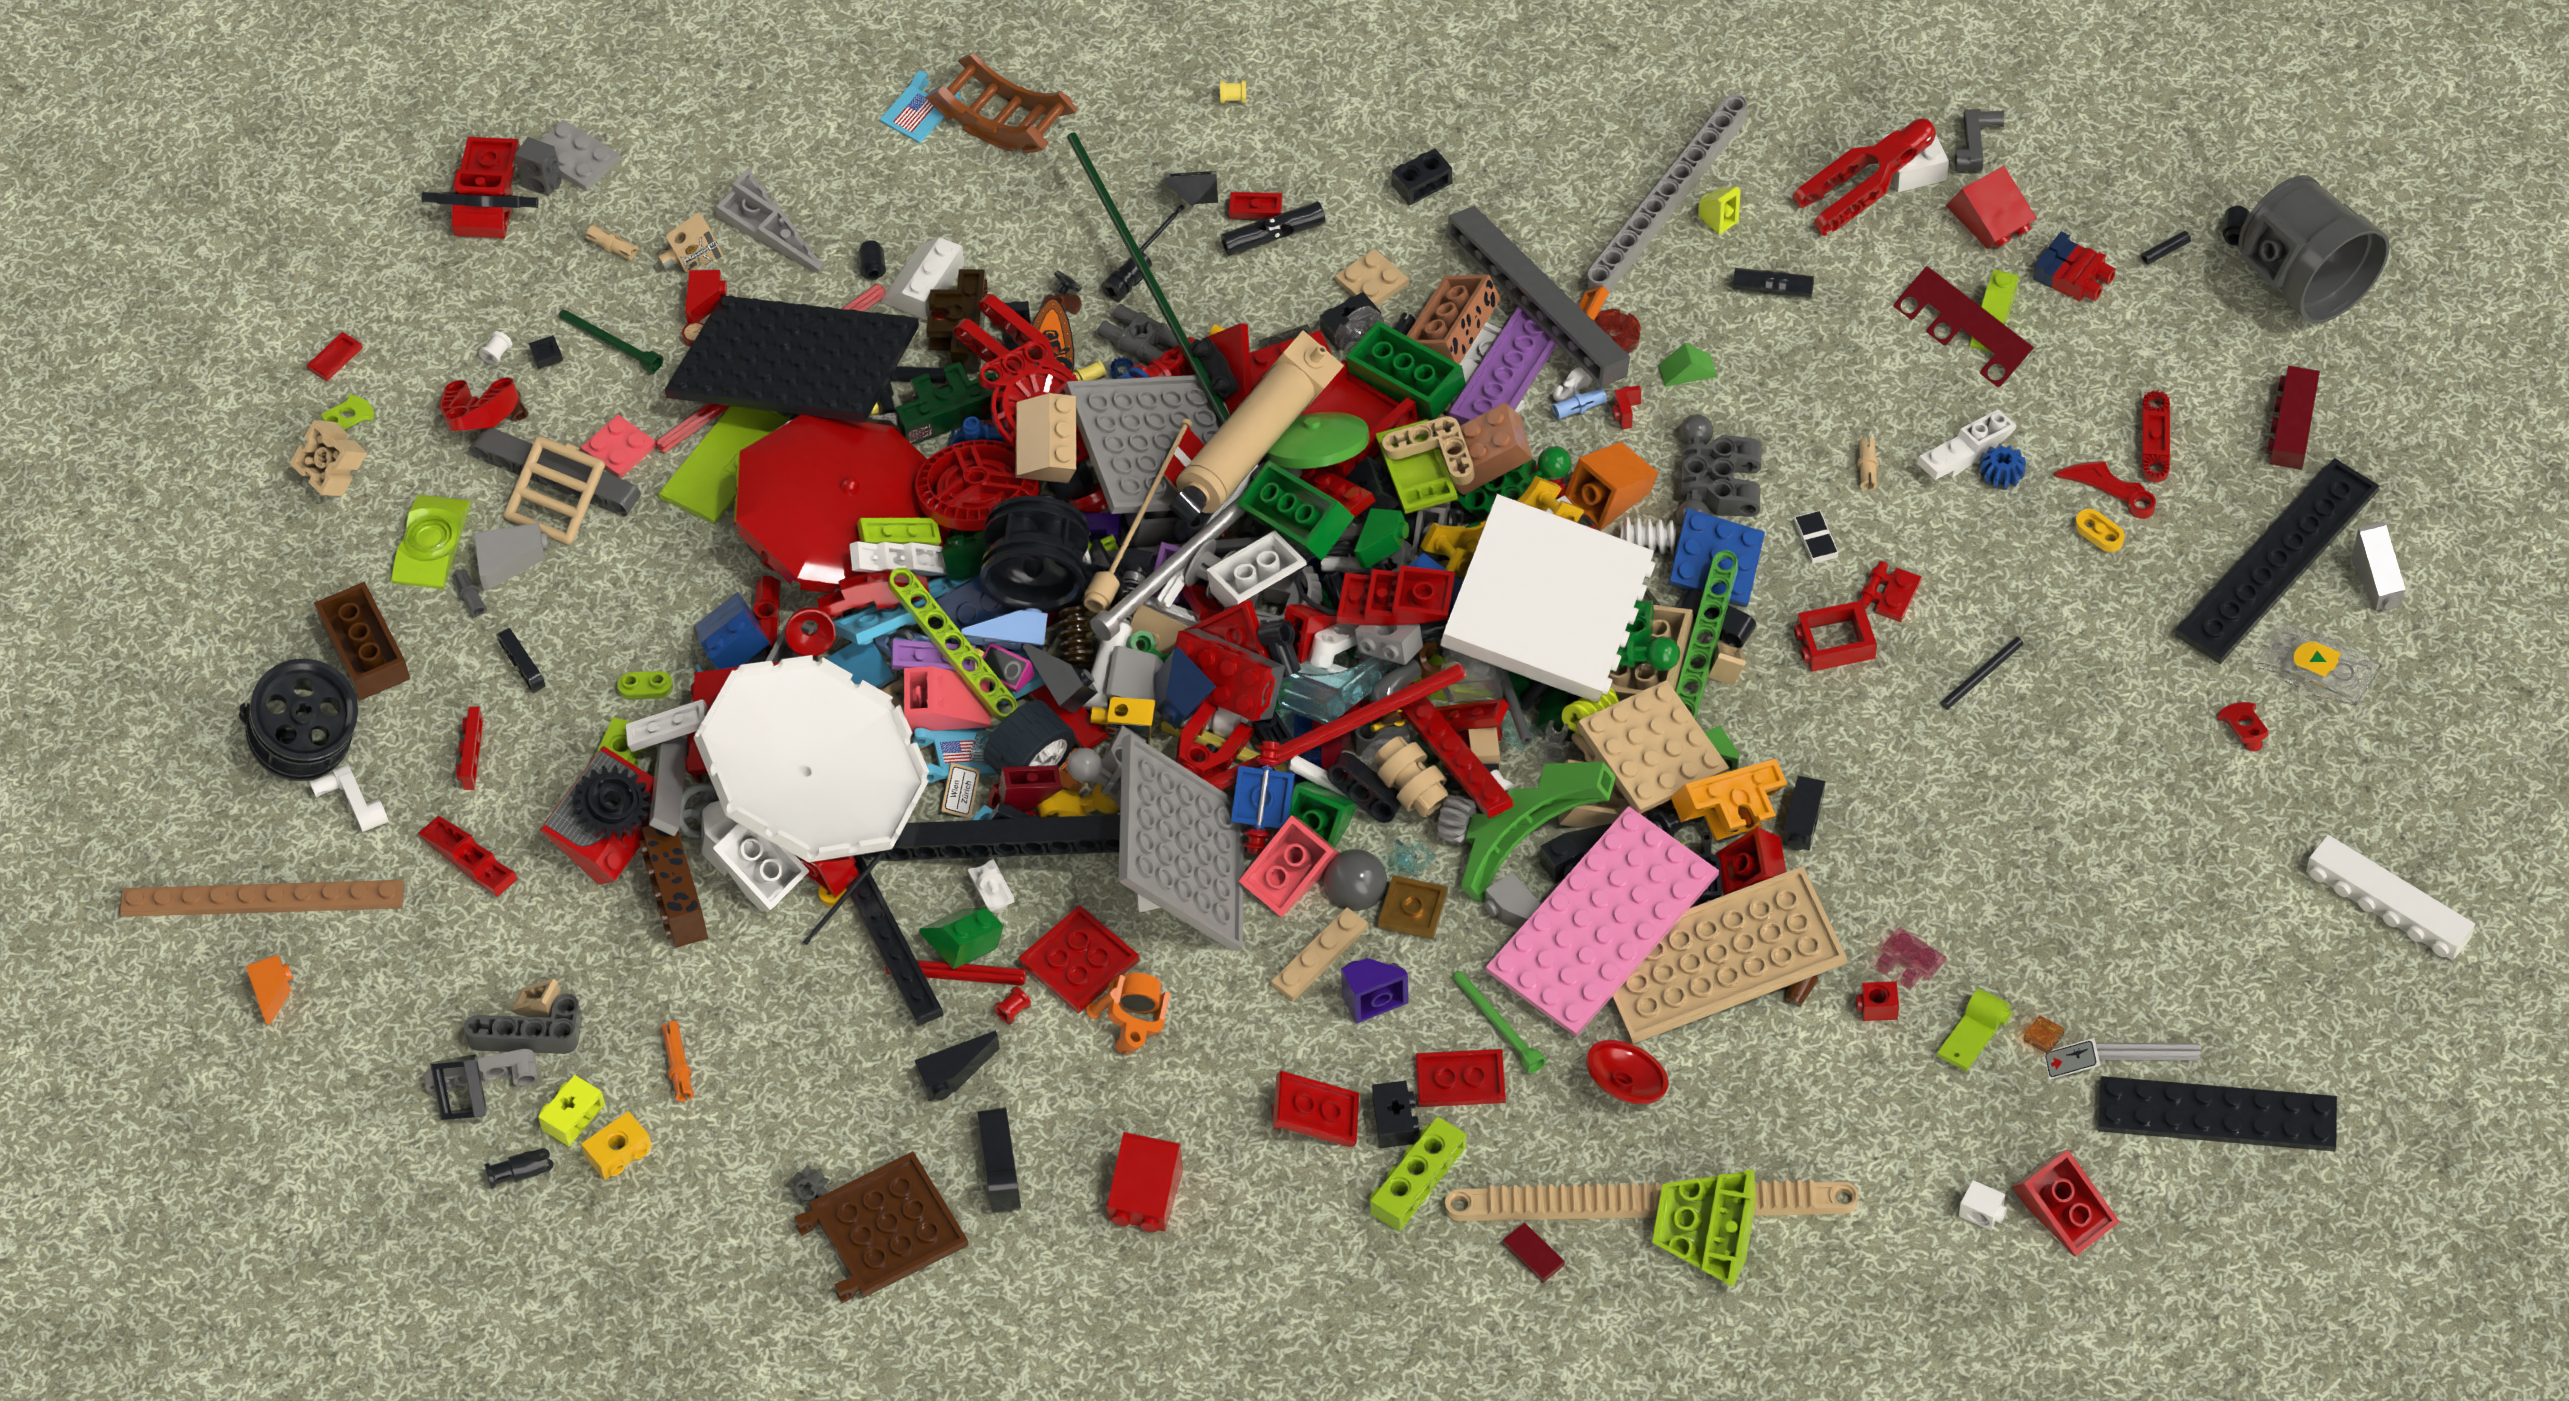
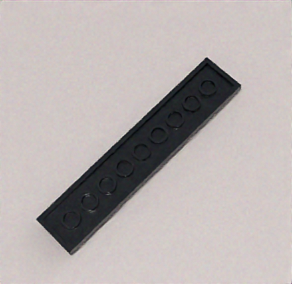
[2175,458,2380,664]

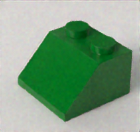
[1289,780,1357,848]
[919,907,1004,969]

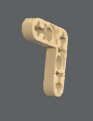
[1382,416,1475,485]

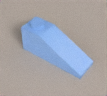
[961,608,1048,651]

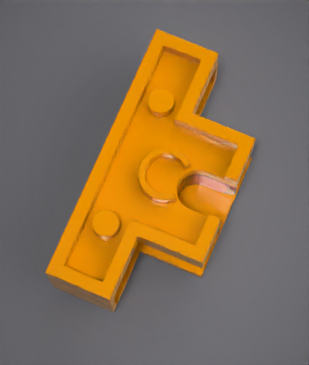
[1670,759,1787,841]

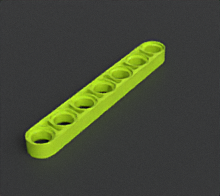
[888,567,1017,721]

